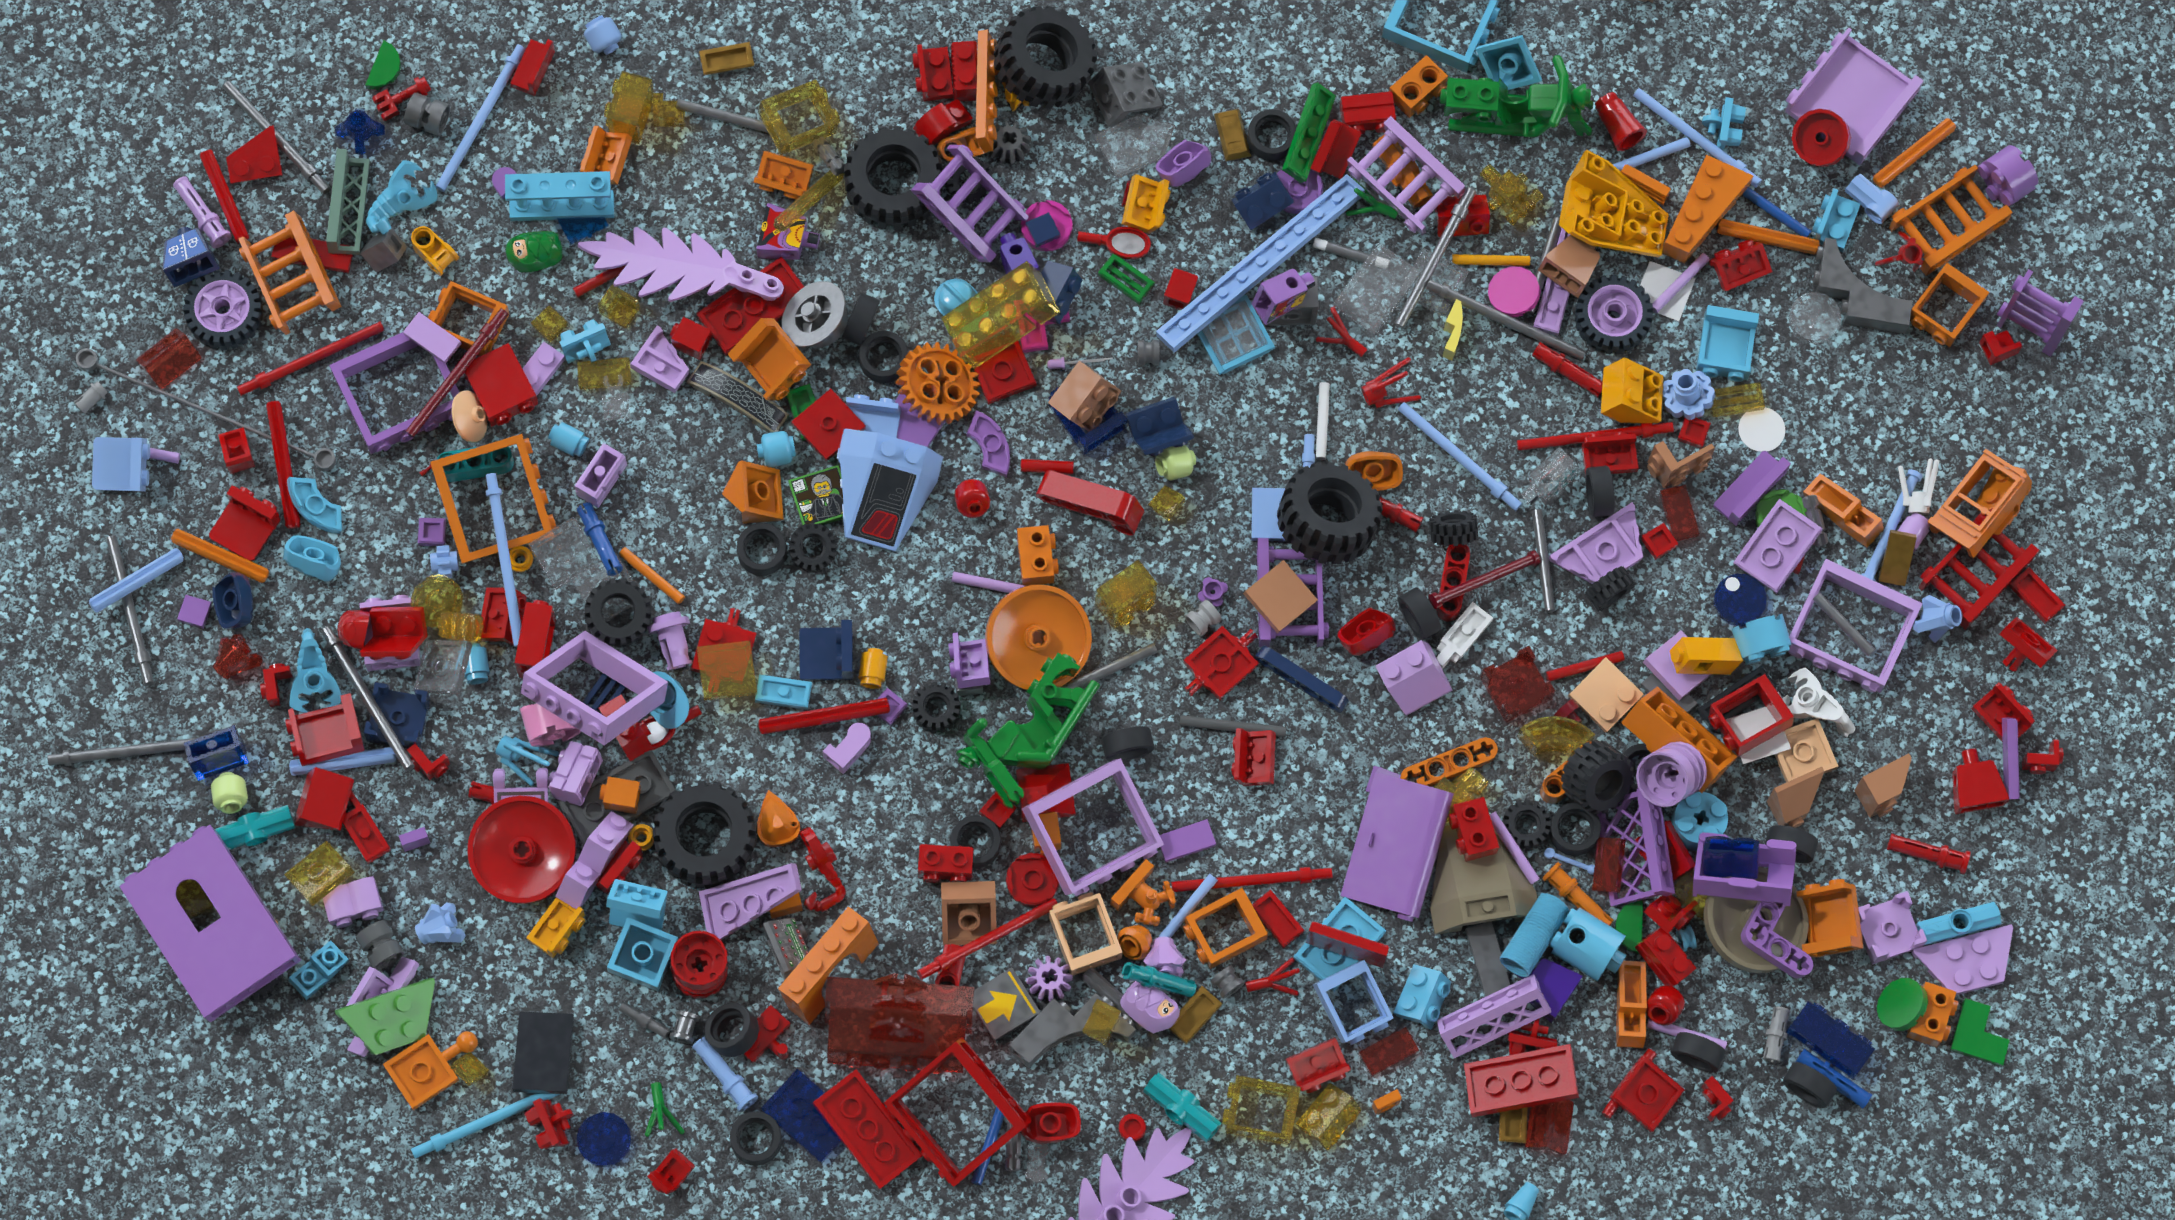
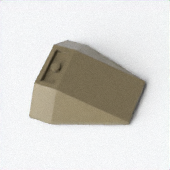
[1430,825,1537,935]

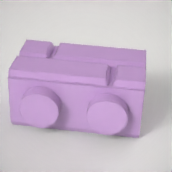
[574,443,627,508]
[548,741,603,806]

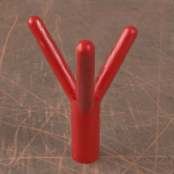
[1316,307,1367,357]
[1245,958,1300,996]

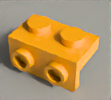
[1121,174,1170,234]
[526,897,585,958]

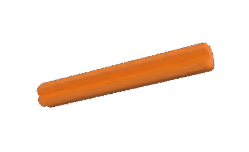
[1873,118,1956,188]
[1718,219,1820,255]
[171,529,269,583]

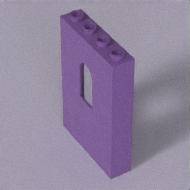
[119,825,301,1022]

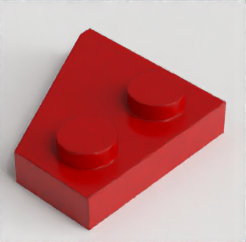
[226,125,283,184]

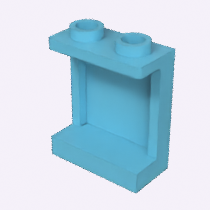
[1696,305,1759,382]

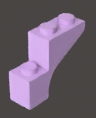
[555,811,634,909]

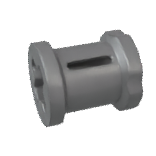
[670,1010,700,1044]

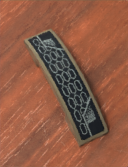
[687,361,789,433]

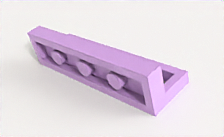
[1437,974,1551,1058]

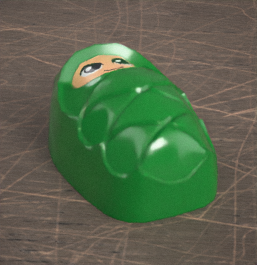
[505,231,563,272]

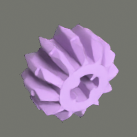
[1026,956,1073,1002]

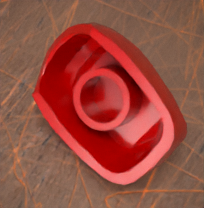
[1337,607,1396,656]
[337,610,370,650]
[1021,1102,1081,1144]

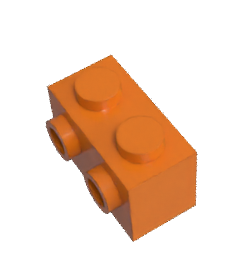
[1017,525,1059,586]
[1906,981,1958,1047]

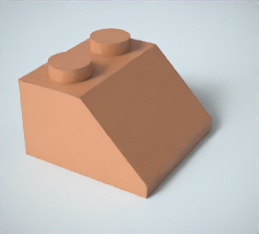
[1854,754,1912,818]
[941,881,997,946]

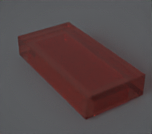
[1659,485,1700,541]
[1592,837,1626,893]
[1358,1027,1419,1077]

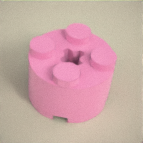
[520,694,581,747]

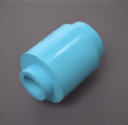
[548,422,589,457]
[460,643,490,685]

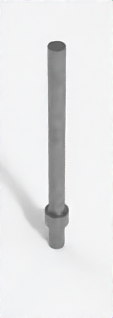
[222,81,331,194]
[1395,187,1476,328]
[106,535,154,686]

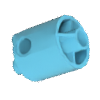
[1550,907,1627,982]

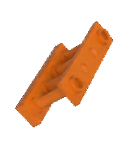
[1889,165,2013,276]
[238,211,342,335]

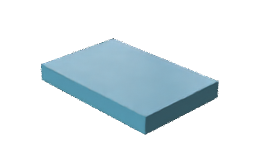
[1293,897,1386,993]

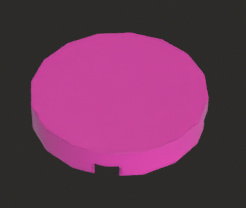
[1021,200,1072,251]
[1488,266,1540,317]

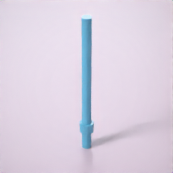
[411,1093,560,1159]

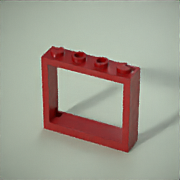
[884,1037,1032,1187]

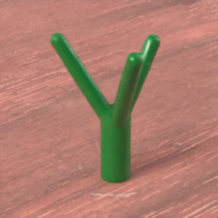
[1346,178,1398,219]
[645,1082,685,1137]

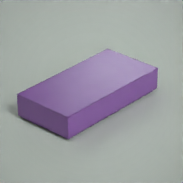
[1160,819,1216,863]

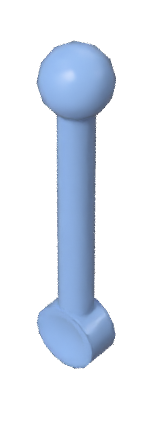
[1544,847,1598,875]

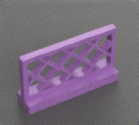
[1597,788,1675,907]

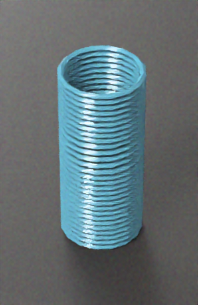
[1500,893,1570,977]

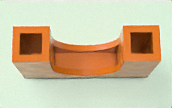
[778,906,879,1025]

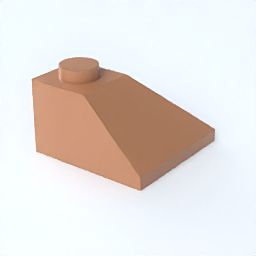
[1767,767,1824,828]

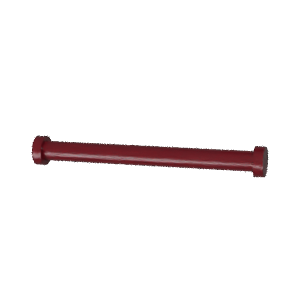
[1428,550,1540,609]

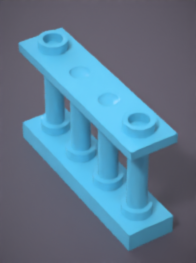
[505,171,614,221]

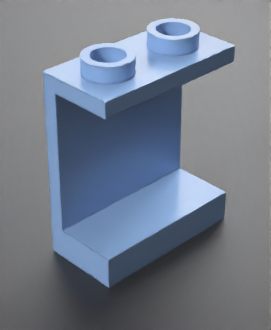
[837,394,901,459]

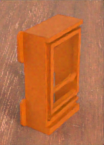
[1928,449,2032,559]

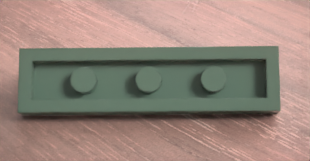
[326,149,370,255]

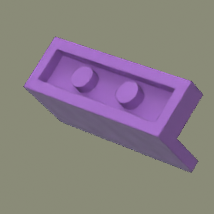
[1713,451,1791,526]

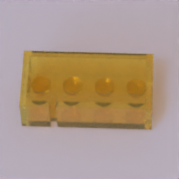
[941,261,1060,369]

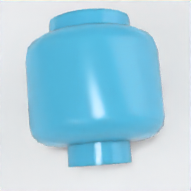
[756,431,796,467]

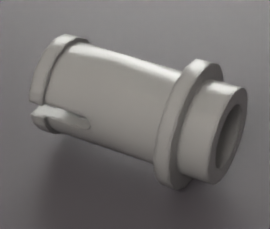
[74,381,108,414]

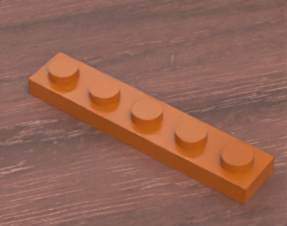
[976,29,998,152]

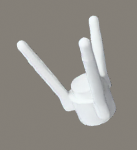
[1898,459,1939,515]

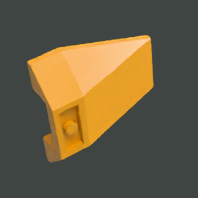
[1559,150,1669,258]

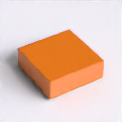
[1371,1089,1402,1115]

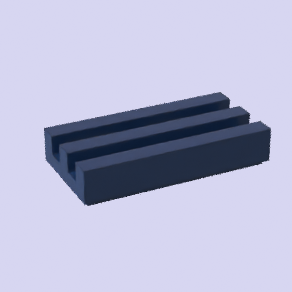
[582,673,627,714]

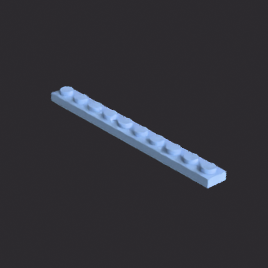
[1156,174,1365,353]

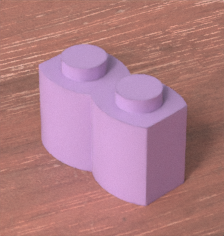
[321,876,384,928]

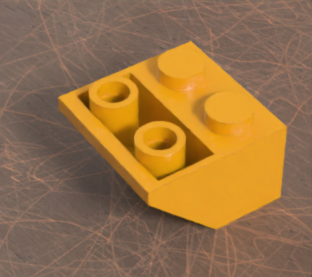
[1601,357,1663,423]

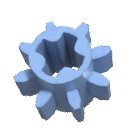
[430,545,459,579]

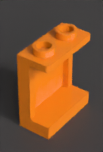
[728,318,811,401]
[1796,879,1863,958]

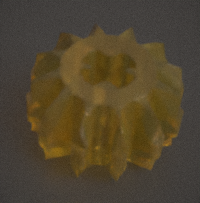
[438,611,484,641]

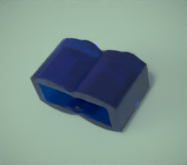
[1703,836,1760,879]

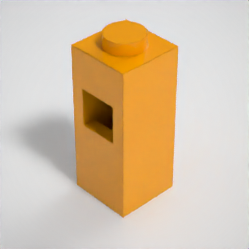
[1669,637,1743,675]

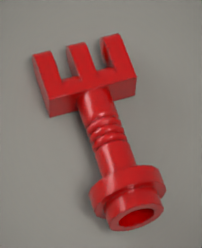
[372,77,431,121]

